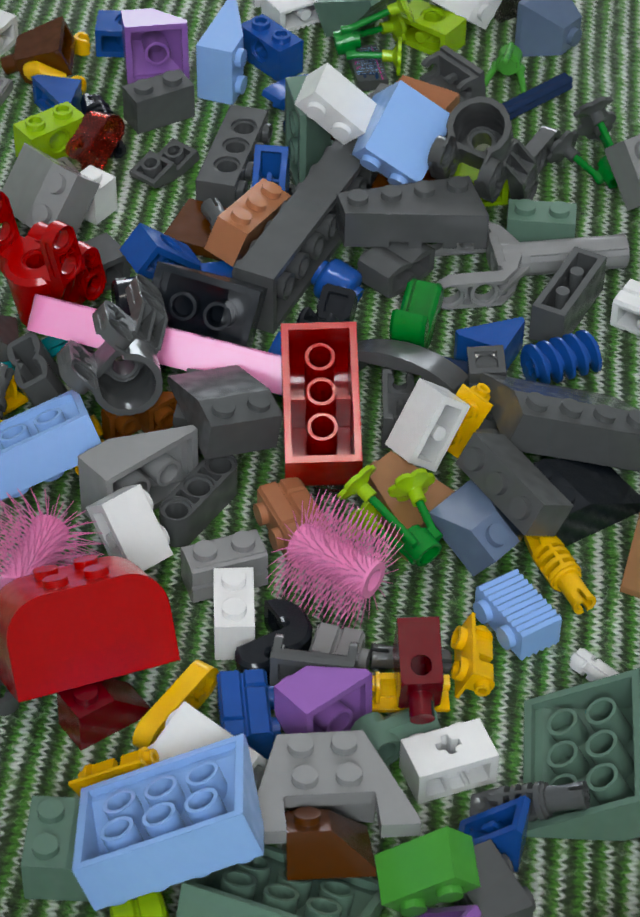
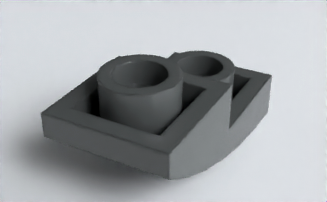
[129,138,200,188]

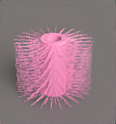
[0,487,105,590]
[266,489,404,629]

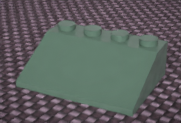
[523,668,640,841]
[176,844,384,917]

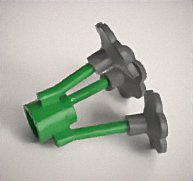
[547,96,618,188]

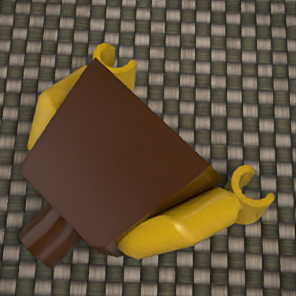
[1,16,91,95]

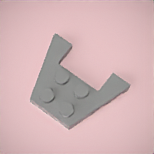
[258,730,422,844]

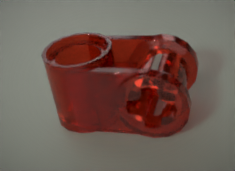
[65,111,125,170]

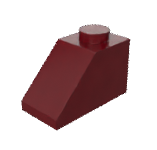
[57,678,150,750]

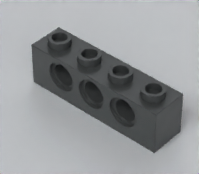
[196,105,273,208]

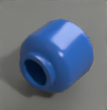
[311,259,364,303]

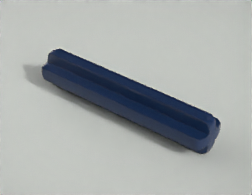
[501,72,573,120]

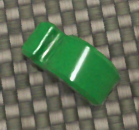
[389,278,444,349]

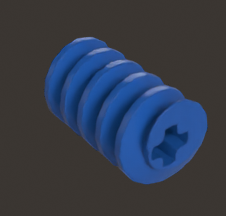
[520,330,602,384]

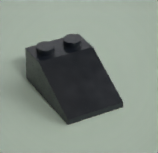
[152,261,268,348]
[533,459,640,547]

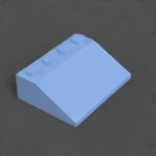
[72,733,264,911]

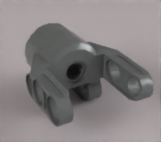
[428,96,539,203]
[57,274,168,416]

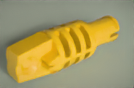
[524,535,596,614]

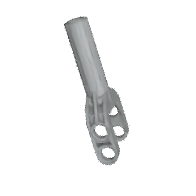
[426,221,630,310]

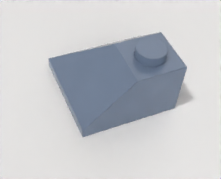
[515,0,582,57]
[429,479,524,577]

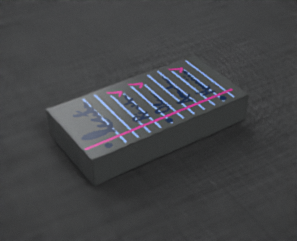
[348,44,389,91]

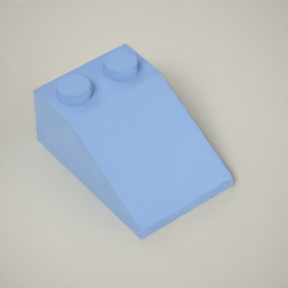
[196,0,247,105]

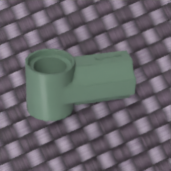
[351,708,441,766]

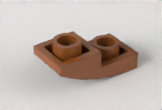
[101,391,177,440]

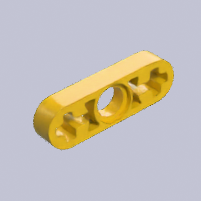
[132,660,219,748]

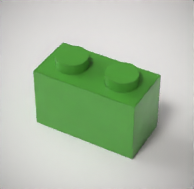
[374,826,480,917]

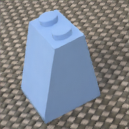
[352,80,450,185]

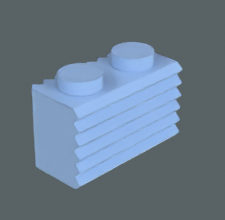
[473,569,562,660]

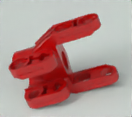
[0,191,106,327]

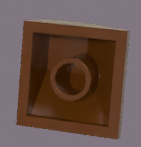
[282,807,376,880]

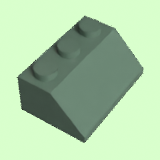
[285,75,333,186]

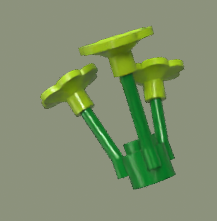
[332,0,414,76]
[337,464,443,566]

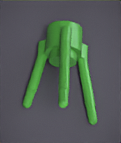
[485,42,527,94]

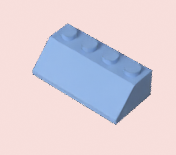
[0,390,102,501]

